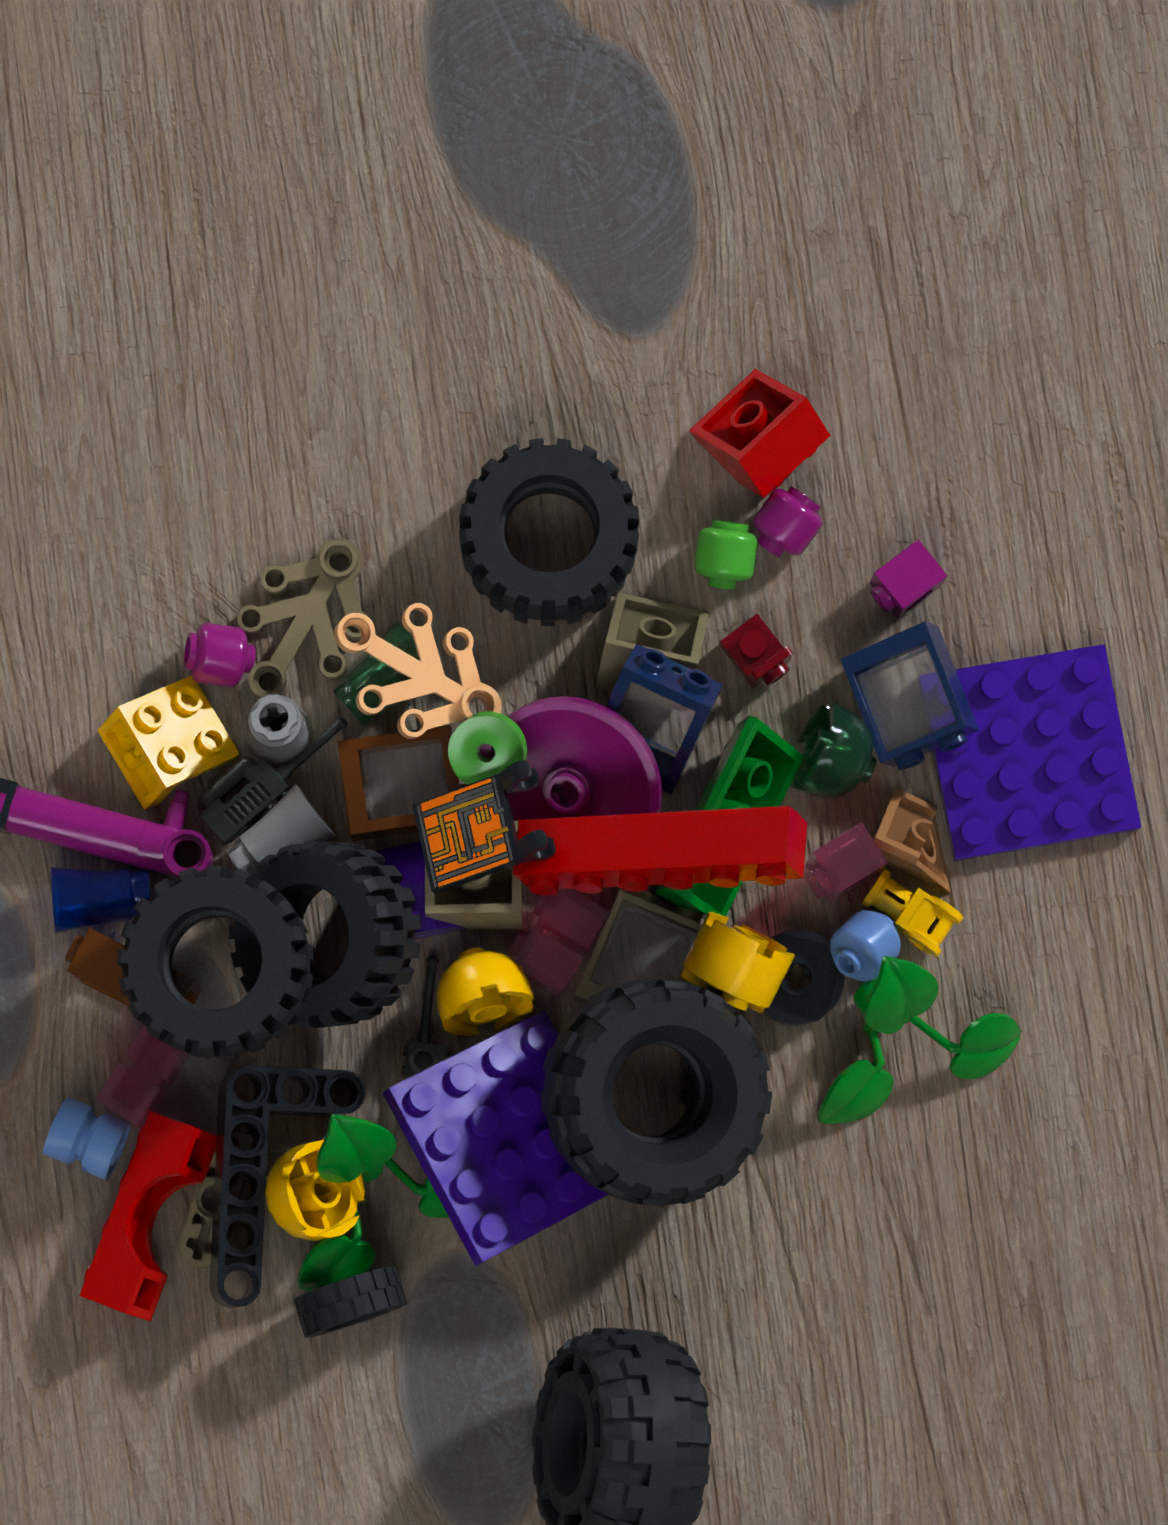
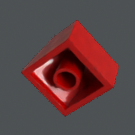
[689,369,831,498]

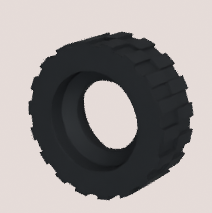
[293,1266,408,1338]

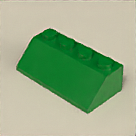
[655,715,804,919]

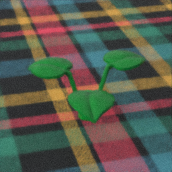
[817,956,1022,1124]
[297,1114,448,1291]

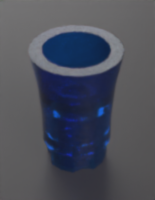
[51,867,150,934]

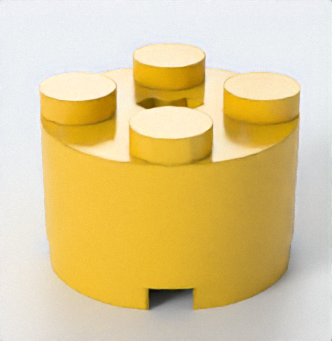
[680,912,795,1013]

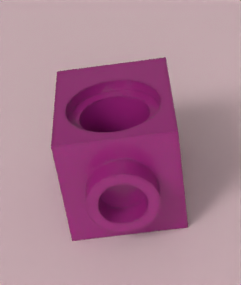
[869,539,948,619]

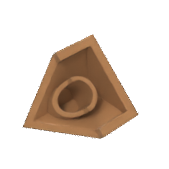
[865,787,951,893]

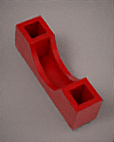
[79,1111,217,1322]

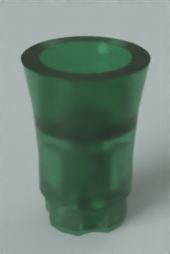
[333,621,420,726]

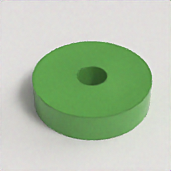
[448,711,527,785]

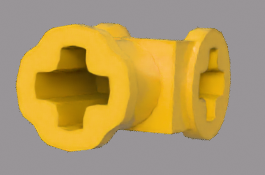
[861,869,964,958]

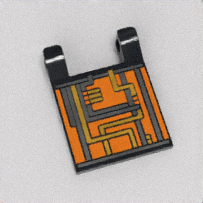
[413,760,556,894]

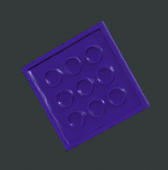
[918,644,1141,862]
[382,1010,608,1267]

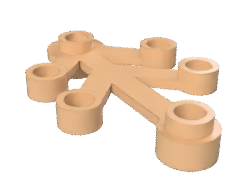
[334,603,502,739]

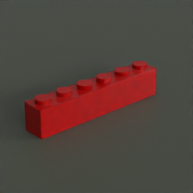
[513,806,808,895]

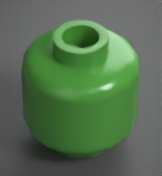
[694,520,759,590]

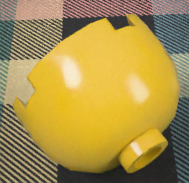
[436,947,534,1036]
[265,1140,365,1241]

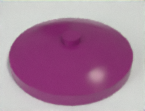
[480,696,662,821]

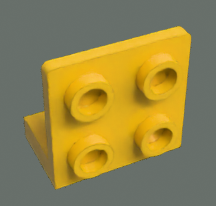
[97,676,239,810]

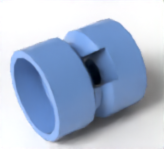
[43,1097,131,1180]

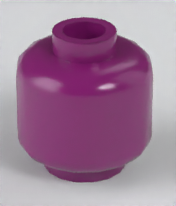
[753,486,823,558]
[183,623,256,687]

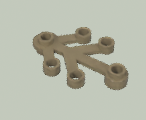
[237,538,368,699]

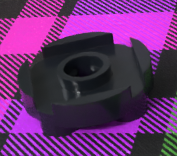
[763,929,845,1026]

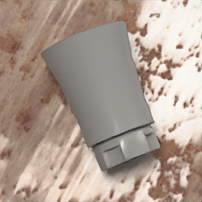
[247,694,313,766]
[226,784,336,873]

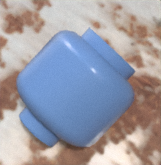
[830,910,901,982]

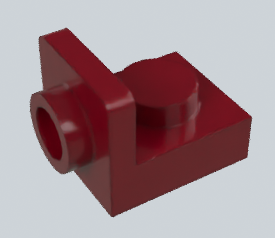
[719,614,793,688]

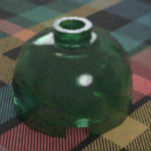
[790,702,877,799]

